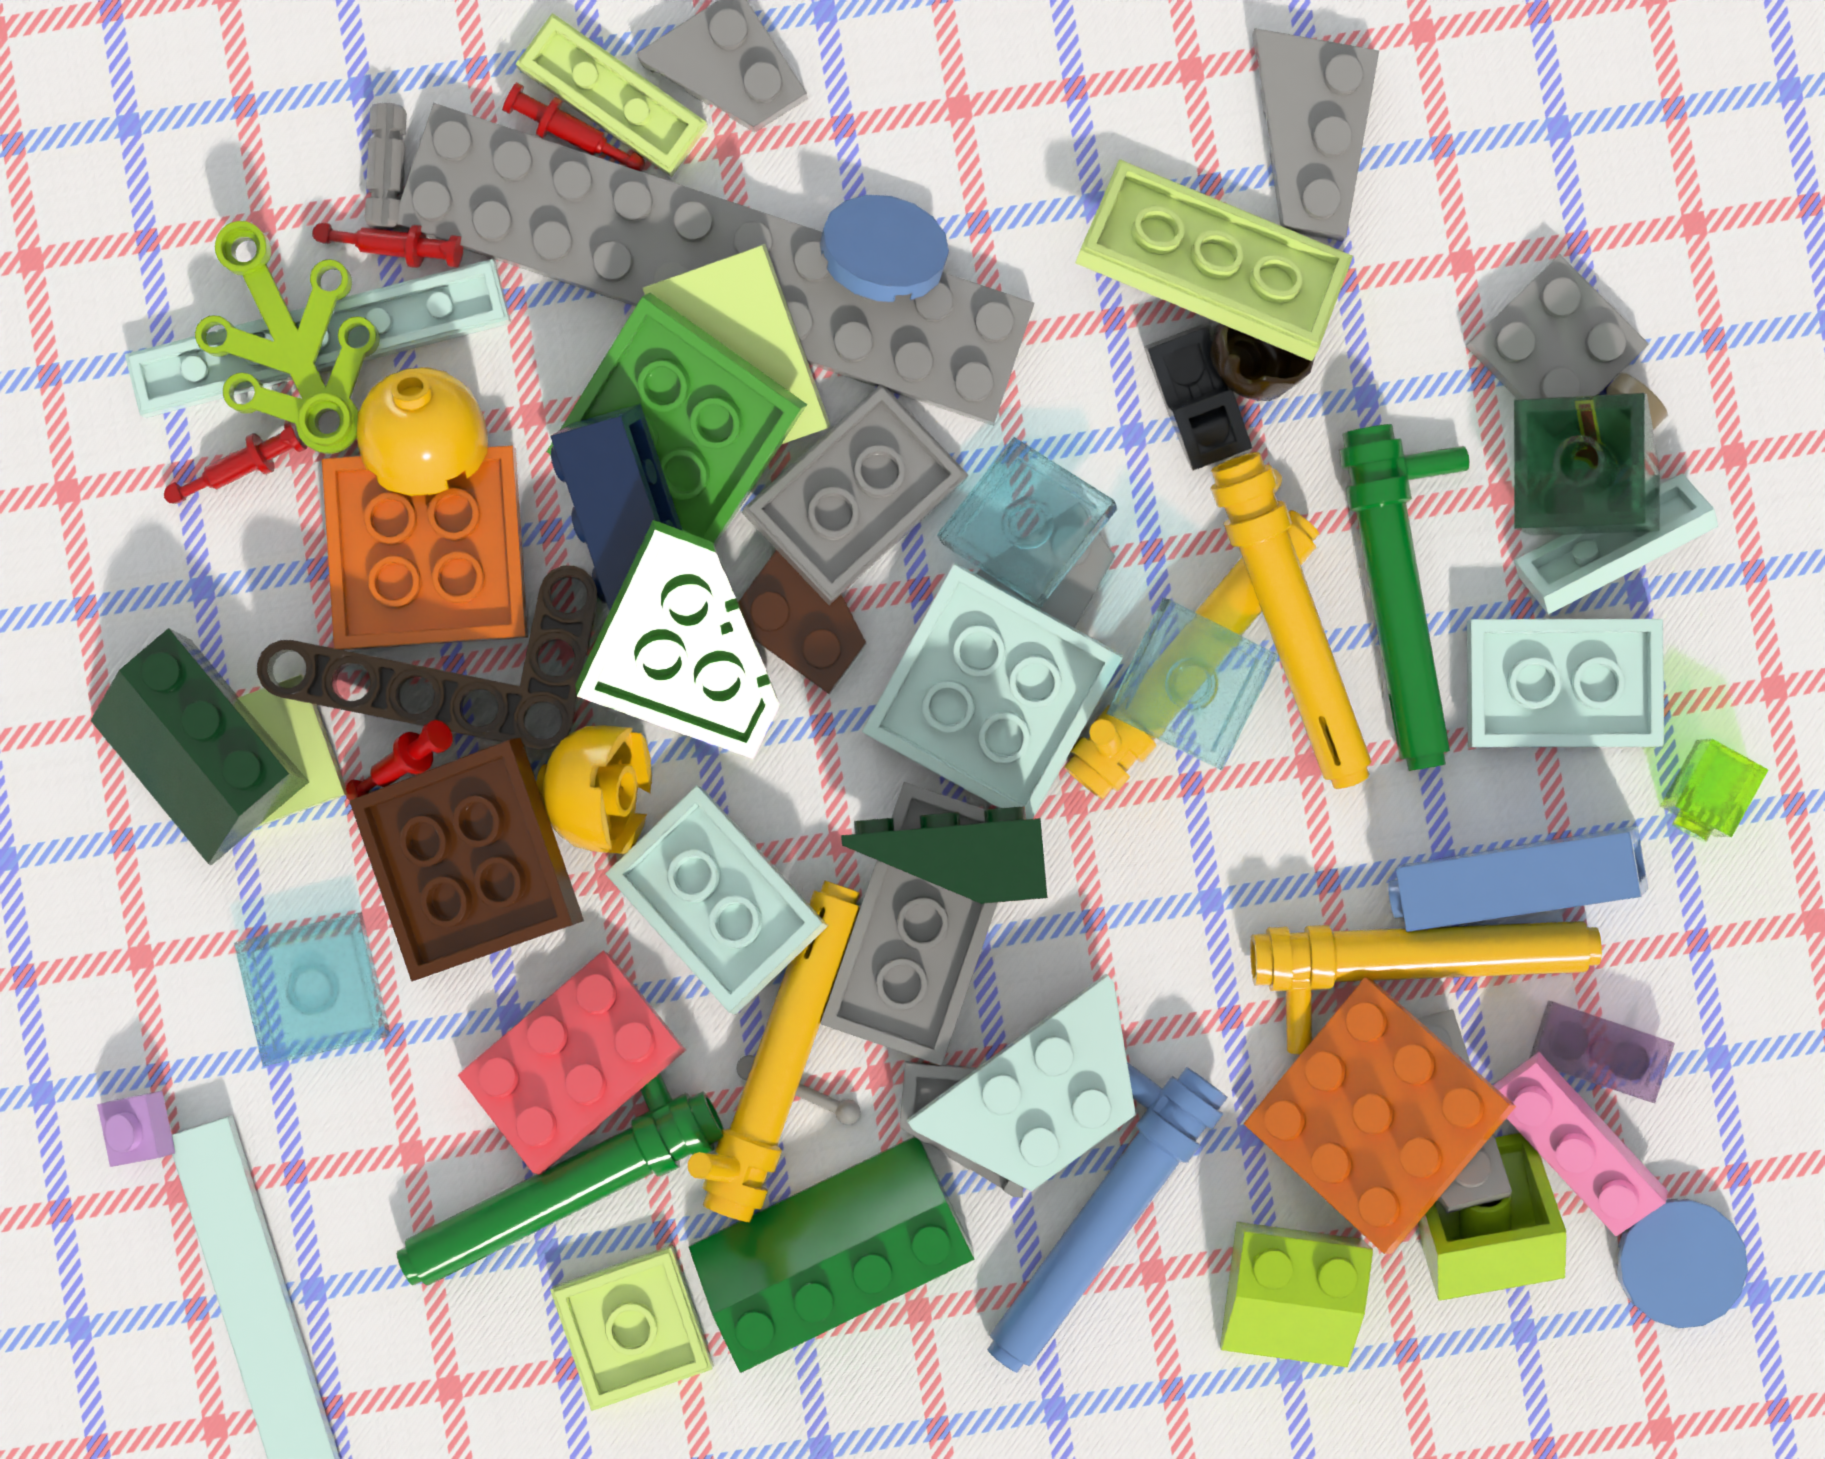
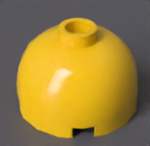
[357,367,488,496]
[536,725,652,854]

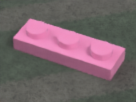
[1493,1052,1668,1236]

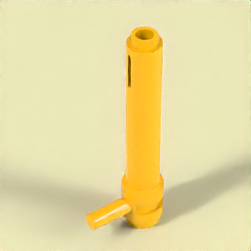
[1210,452,1372,789]
[1064,510,1319,800]
[688,880,861,1222]
[1250,921,1602,1054]

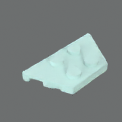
[906,974,1136,1192]

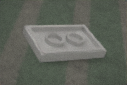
[742,385,969,605]

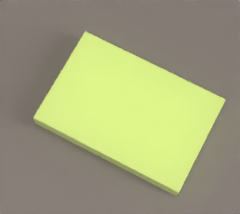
[643,244,830,444]

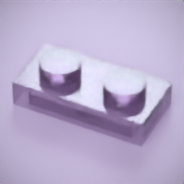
[1529,1000,1675,1104]

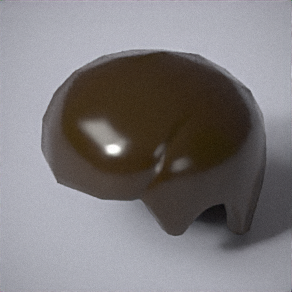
[1210,323,1315,401]

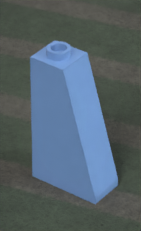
[1388,826,1648,932]

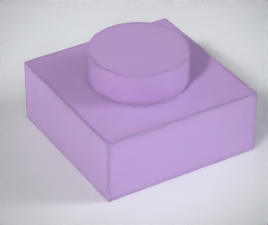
[97,1091,175,1167]

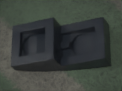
[1144,324,1252,471]

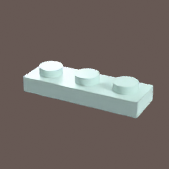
[1514,473,1718,615]

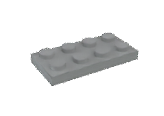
[821,782,998,1066]

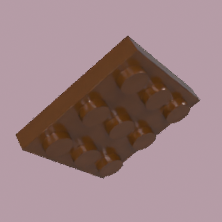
[349,737,584,982]

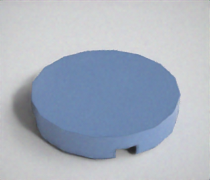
[820,195,949,302]
[1616,1199,1748,1328]

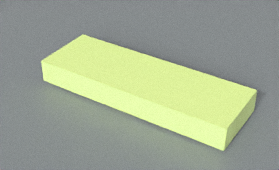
[516,13,708,178]

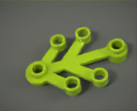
[195,221,380,454]

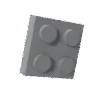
[1466,254,1649,436]

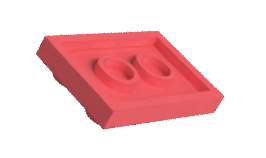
[458,950,686,1175]

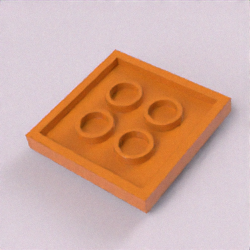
[322,445,528,650]
[1243,977,1516,1254]

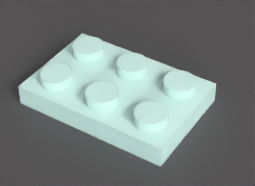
[1467,619,1664,748]
[605,785,828,1015]

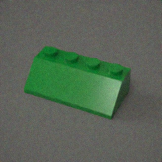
[689,1136,975,1373]

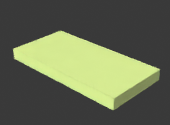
[1075,159,1353,361]

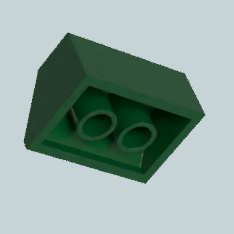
[90,628,309,865]

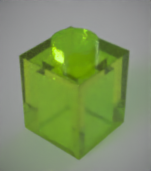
[1660,739,1768,842]

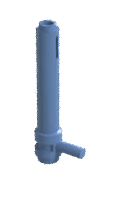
[987,1062,1228,1373]

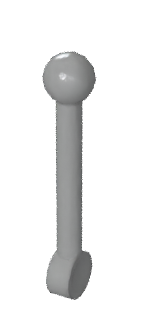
[736,1055,861,1125]

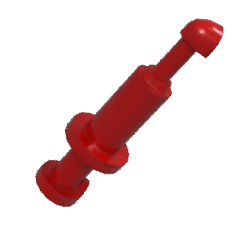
[502,82,645,172]
[312,223,463,268]
[164,422,307,504]
[346,720,453,801]

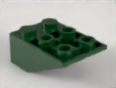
[841,806,1048,904]

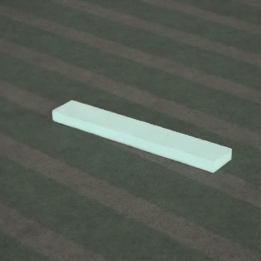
[124,259,511,418]
[172,1115,340,1459]

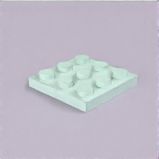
[862,563,1123,819]

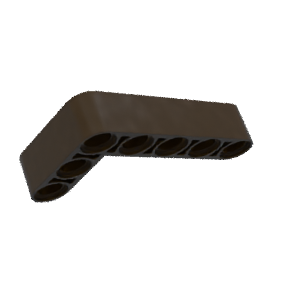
[257,566,598,749]

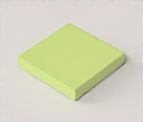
[238,674,347,828]
[550,1245,714,1411]

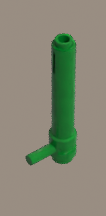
[1339,424,1470,771]
[396,1073,724,1286]

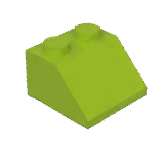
[1418,1133,1566,1301]
[1220,1222,1373,1368]

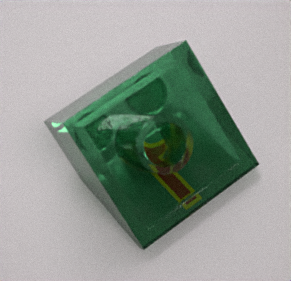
[1514,393,1660,536]

